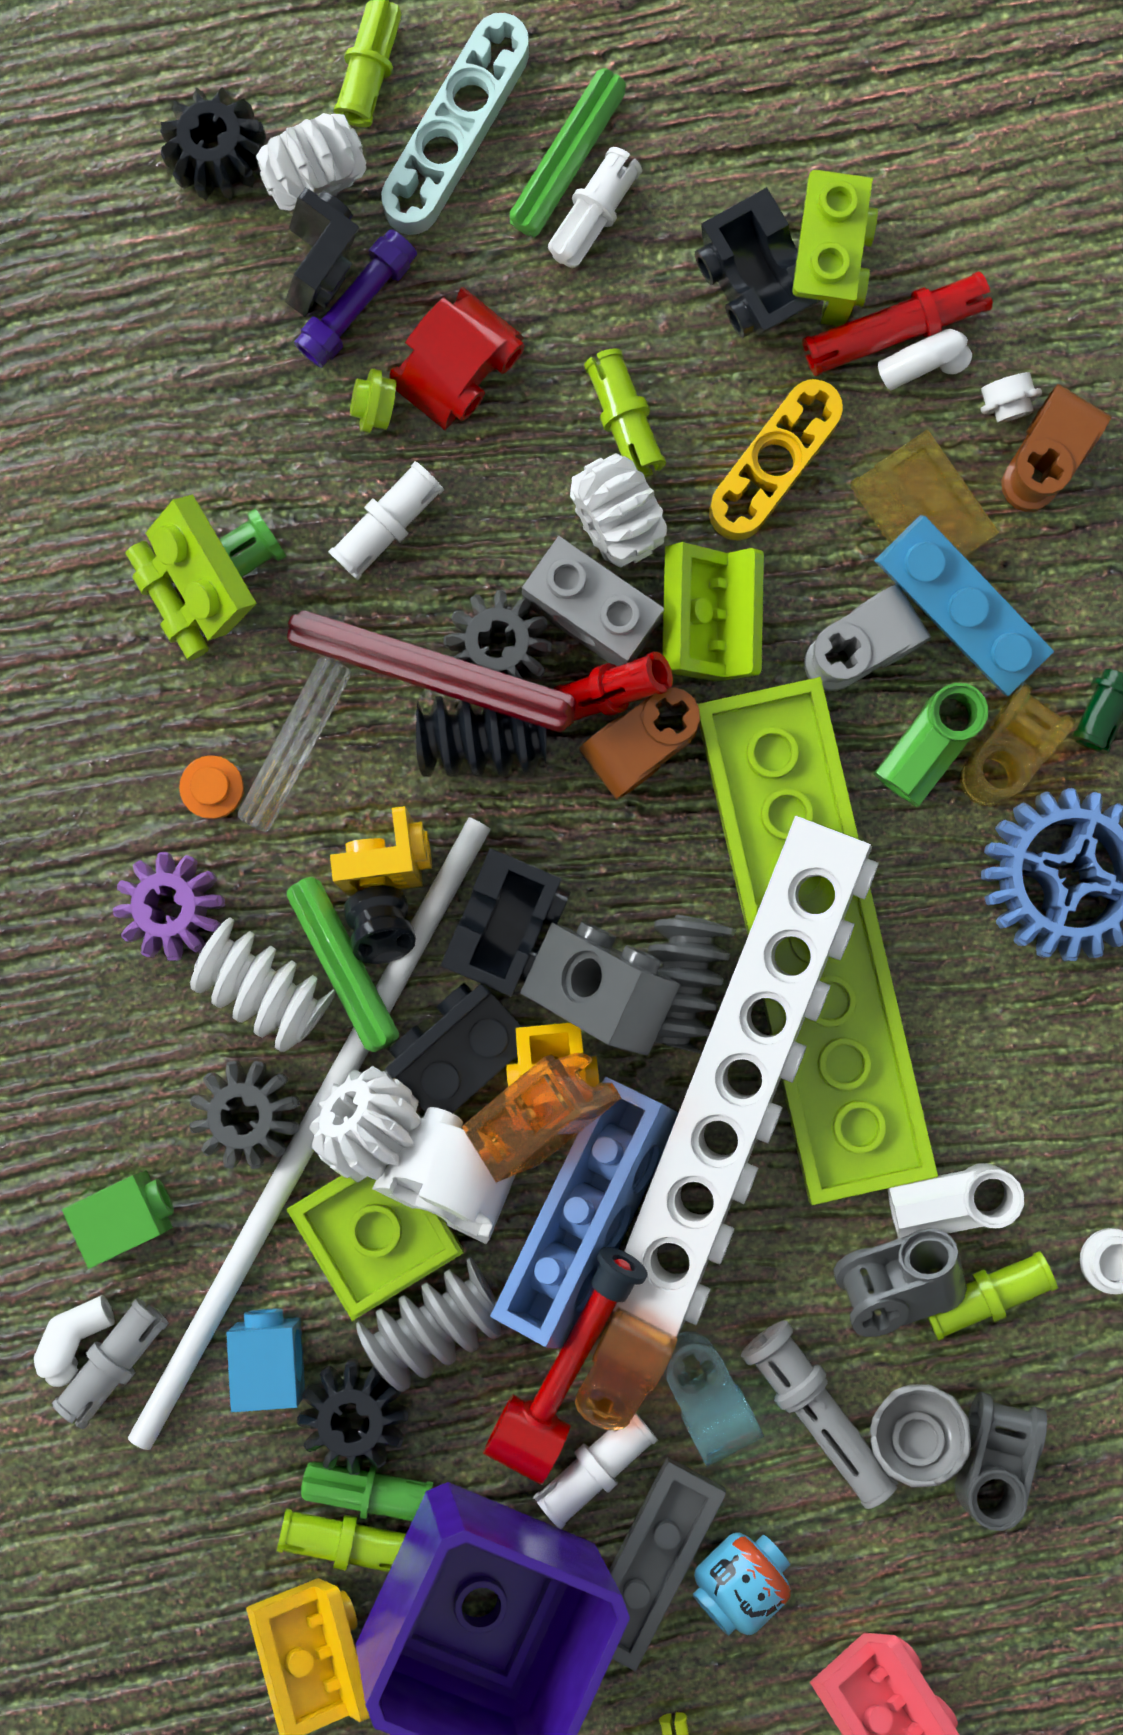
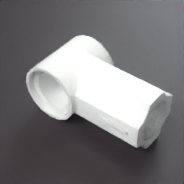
[887,1163,1024,1239]

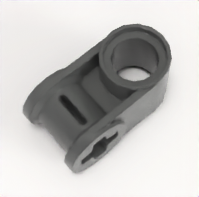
[834,1228,967,1337]
[955,1392,1047,1531]

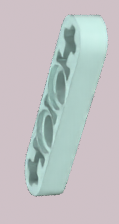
[381,13,529,235]

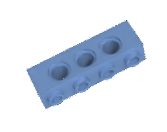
[490,1077,678,1349]

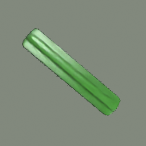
[510,68,626,237]
[287,877,399,1052]

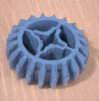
[981,788,1123,961]

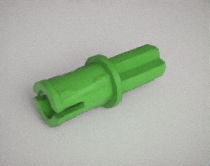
[301,1461,433,1521]

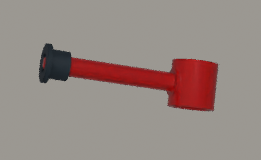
[483,1247,648,1485]

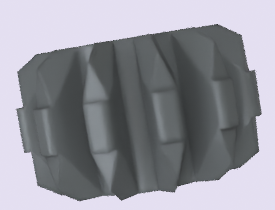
[444,590,552,679]
[189,1060,300,1169]

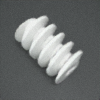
[190,917,336,1052]

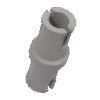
[52,1298,169,1429]

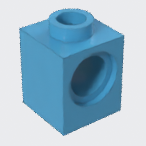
[226,1308,305,1412]

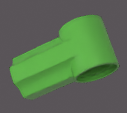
[873,683,988,807]

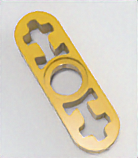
[709,379,843,541]

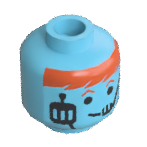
[692,1532,791,1636]

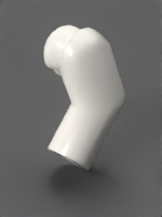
[878,329,972,391]
[34,1295,115,1387]

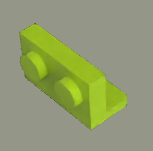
[792,170,878,326]
[663,542,764,682]

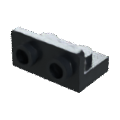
[385,982,522,1113]

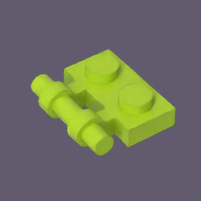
[125,494,257,661]

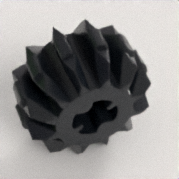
[160,86,266,201]
[297,1359,410,1475]

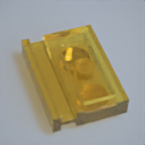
[850,429,999,558]

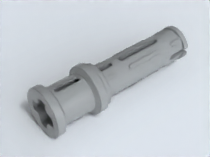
[741,1320,898,1509]

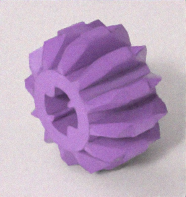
[113,852,225,961]

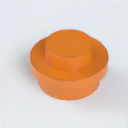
[179,756,244,819]

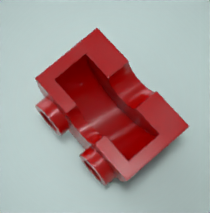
[389,287,525,431]

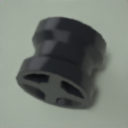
[344,885,416,964]

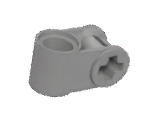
[804,584,931,691]

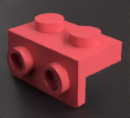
[810,1633,960,1735]

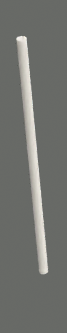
[128,817,491,1450]

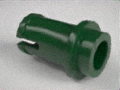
[1071,669,1123,754]

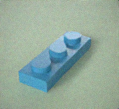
[874,515,1054,696]

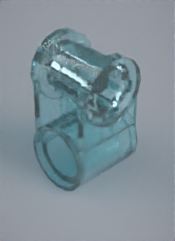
[660,1331,765,1467]

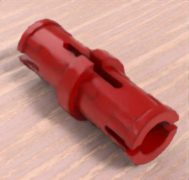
[553,652,673,723]

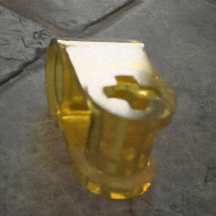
[960,682,1076,806]

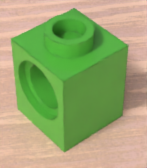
[61,1170,174,1269]

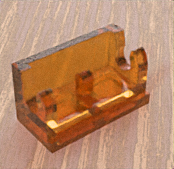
[462,1053,622,1183]

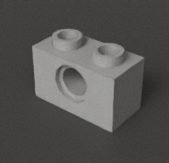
[522,536,664,666]

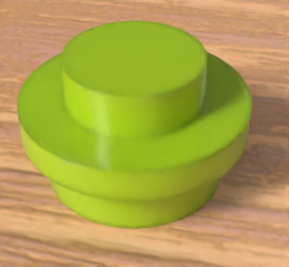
[350,368,396,433]

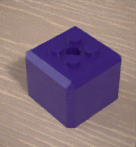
[356,1482,630,1735]

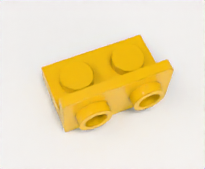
[330,806,432,896]

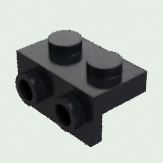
[285,187,359,317]

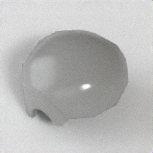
[870,1384,971,1488]

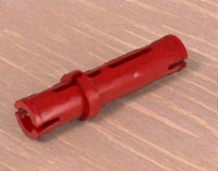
[802,271,993,376]

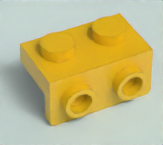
[246,1578,370,1735]

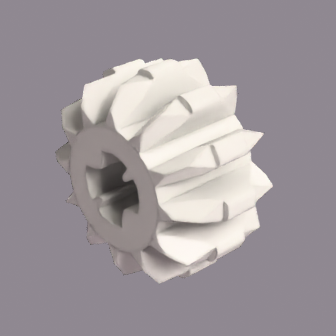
[256,113,367,211]
[570,453,667,568]
[309,1066,422,1182]

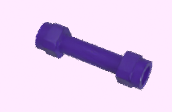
[294,229,417,368]

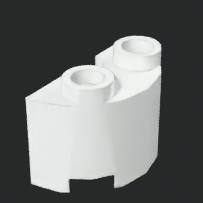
[372,1107,519,1244]

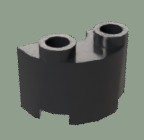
[695,187,822,338]
[440,848,571,996]

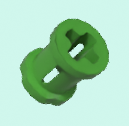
[219,508,286,577]

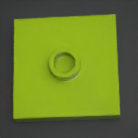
[286,1175,464,1321]

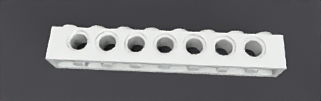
[613,816,879,1338]

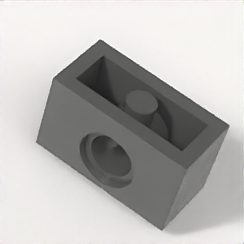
[520,921,681,1056]

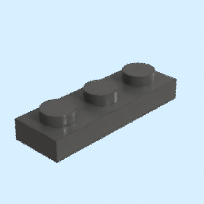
[609,1456,726,1671]

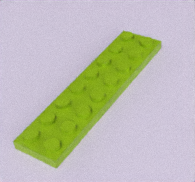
[697,677,938,1205]

